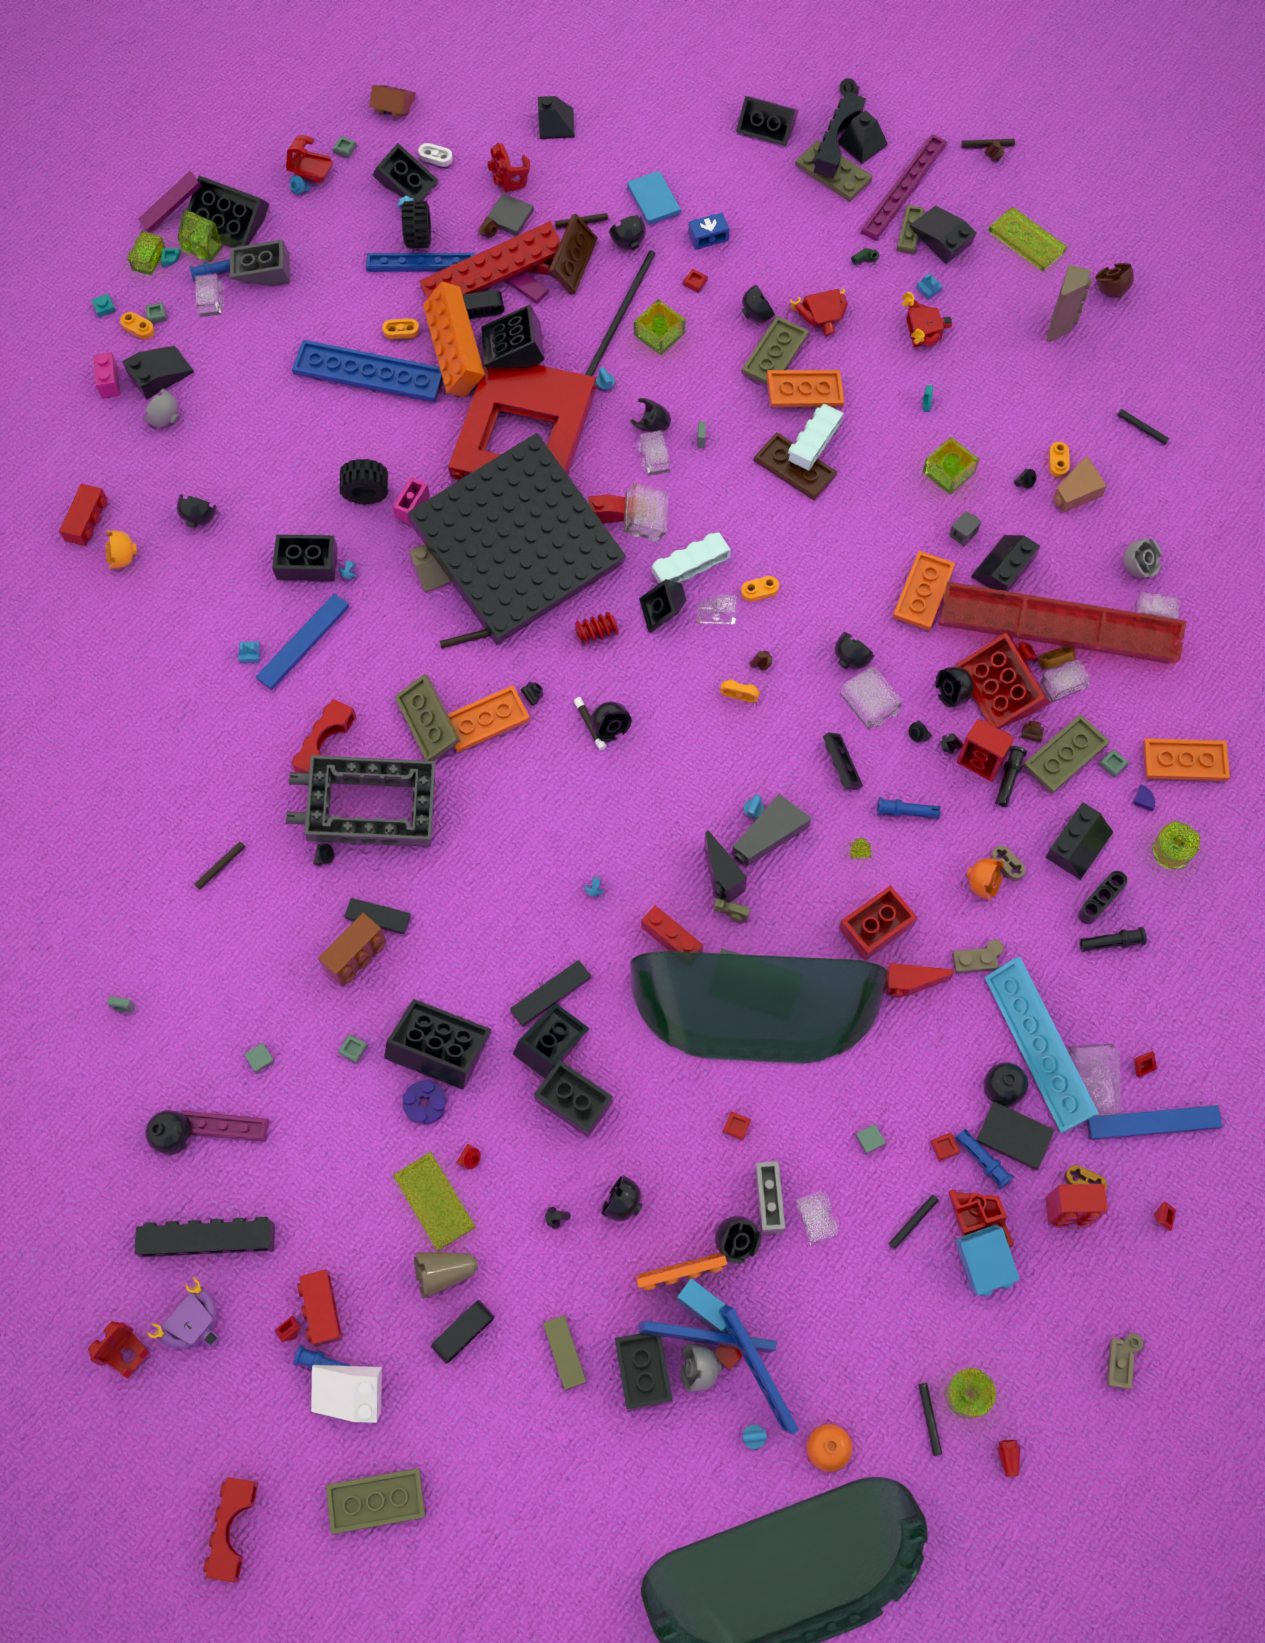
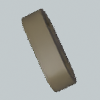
[991,846,1026,881]

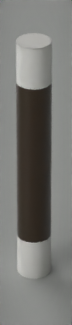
[574,697,607,751]

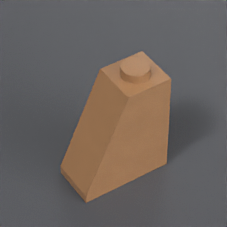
[1053,456,1107,513]

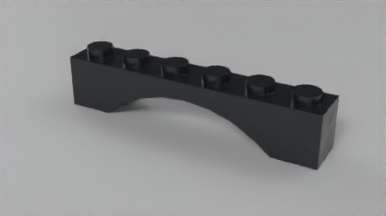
[812,92,866,179]

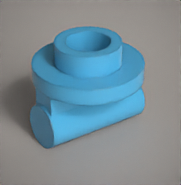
[290,176,311,194]
[596,367,615,390]
[338,561,358,580]
[744,795,764,819]
[584,875,604,897]
[742,1425,767,1449]

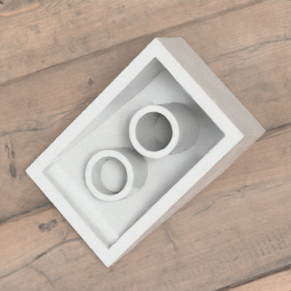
[311,1365,382,1423]

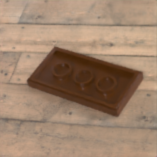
[549,214,598,295]
[754,432,837,501]

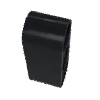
[463,290,504,319]
[1078,871,1127,924]
[431,1300,495,1364]

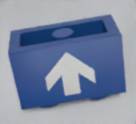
[688,212,730,250]

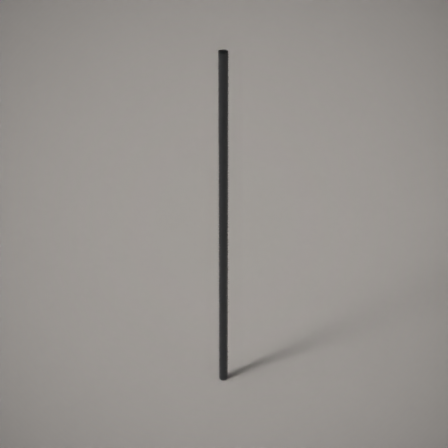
[585,250,655,376]

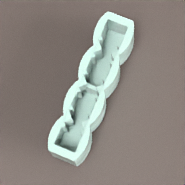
[788,404,844,470]
[652,532,731,584]

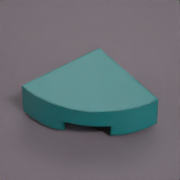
[161,248,181,267]
[923,385,933,412]

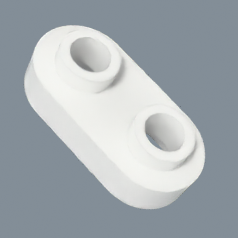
[418,143,453,167]

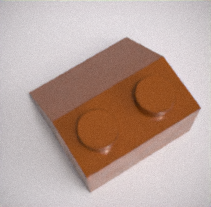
[369,85,416,117]

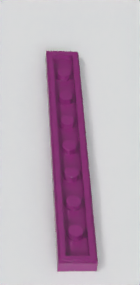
[861,134,947,241]

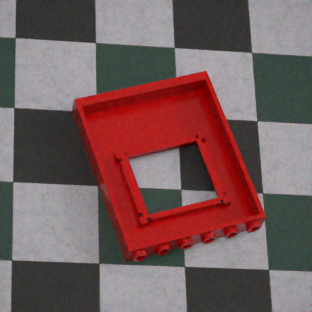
[448,365,597,480]

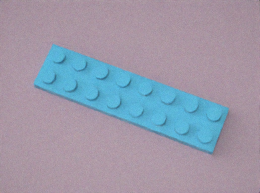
[985,957,1099,1133]

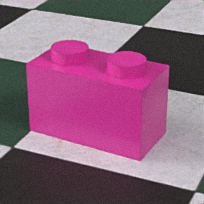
[93,352,120,399]
[393,477,430,525]

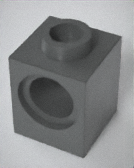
[949,511,981,546]

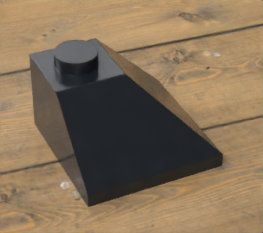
[538,96,575,139]
[838,110,888,164]
[639,579,687,633]

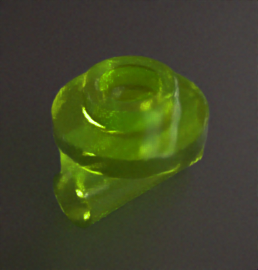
[850,838,871,858]

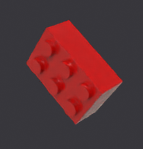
[956,719,1014,782]
[839,885,917,961]
[1046,1184,1108,1228]

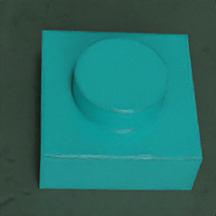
[91,294,116,317]

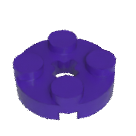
[402,1080,447,1125]

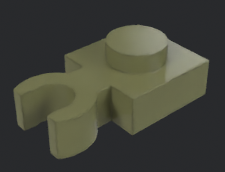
[713,898,750,923]

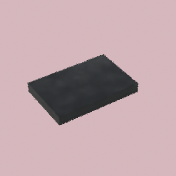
[976,1101,1055,1170]

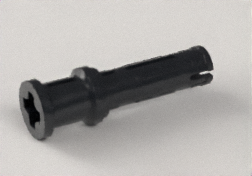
[995,746,1027,807]
[1079,927,1147,952]

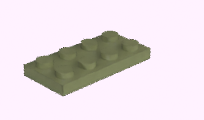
[795,140,873,202]
[741,316,809,386]
[394,674,461,761]
[1023,714,1110,794]
[326,1468,426,1535]

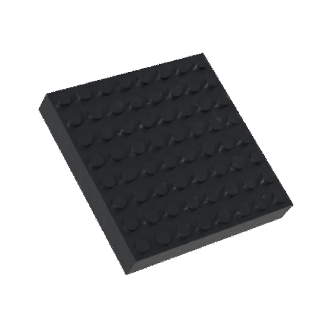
[408,433,626,645]

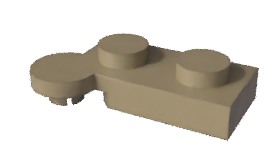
[952,939,1004,974]
[1107,1333,1143,1390]

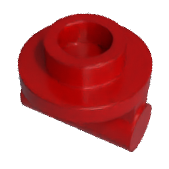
[456,1144,481,1169]

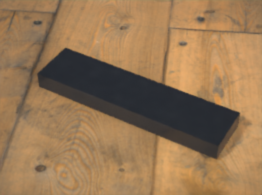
[510,960,591,1027]

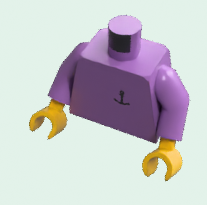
[146,1277,220,1349]

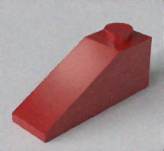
[588,494,648,524]
[886,963,954,998]

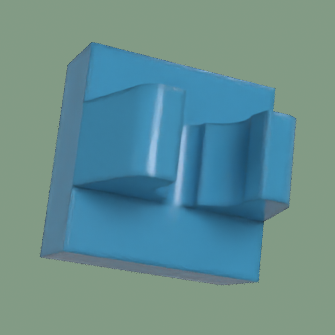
[916,273,943,299]
[238,641,261,663]

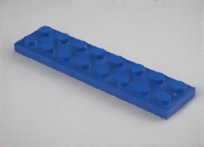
[292,340,443,402]

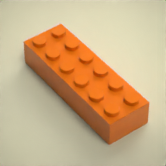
[423,282,485,397]

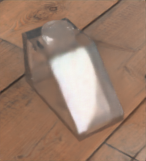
[696,595,737,624]

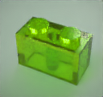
[127,231,166,276]

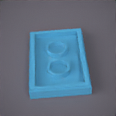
[627,171,681,225]

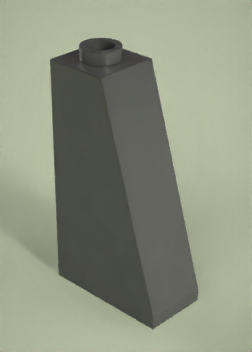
[732,794,811,866]

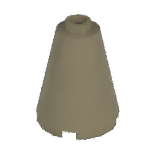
[414,1252,478,1299]

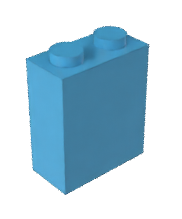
[954,1224,1020,1296]
[677,1278,730,1333]

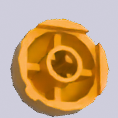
[105,530,137,569]

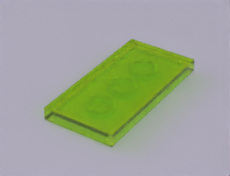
[988,206,1067,271]
[393,1152,476,1251]

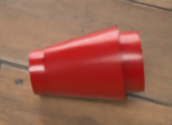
[997,1440,1020,1477]

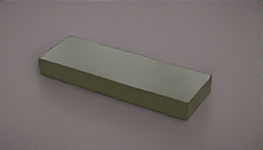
[896,205,925,254]
[543,1315,587,1390]

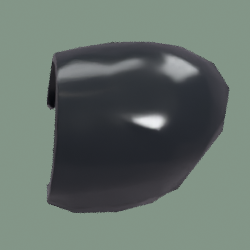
[630,398,671,433]

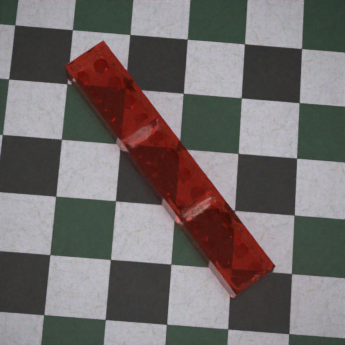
[939,581,1186,664]

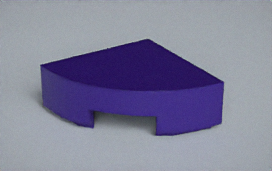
[1133,784,1155,812]

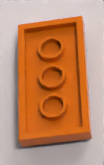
[766,370,845,407]
[892,551,955,631]
[448,685,530,753]
[1143,738,1230,781]
[634,1252,727,1291]

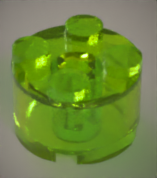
[1152,821,1200,869]
[945,1368,996,1419]

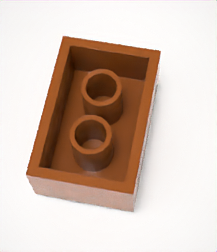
[318,913,387,987]

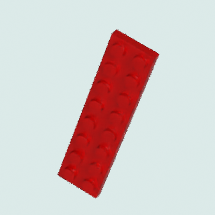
[419,221,561,299]

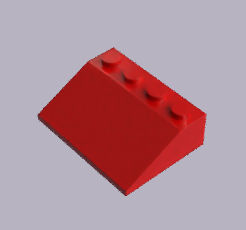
[955,633,1051,729]

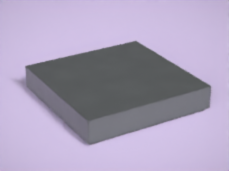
[487,193,534,236]

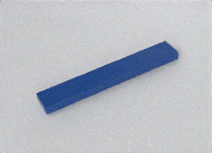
[366,253,475,272]
[256,594,350,690]
[1087,1105,1223,1140]
[719,1305,799,1435]
[638,1321,777,1353]

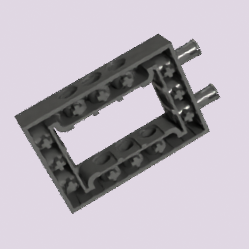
[286,755,435,847]

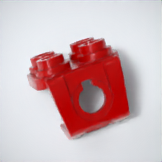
[286,135,332,183]
[488,143,530,192]
[88,1321,150,1379]

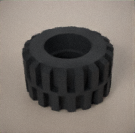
[402,201,431,248]
[339,459,388,505]

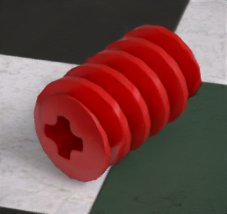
[575,612,619,646]

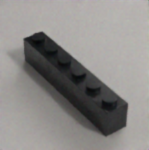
[135,1217,275,1257]

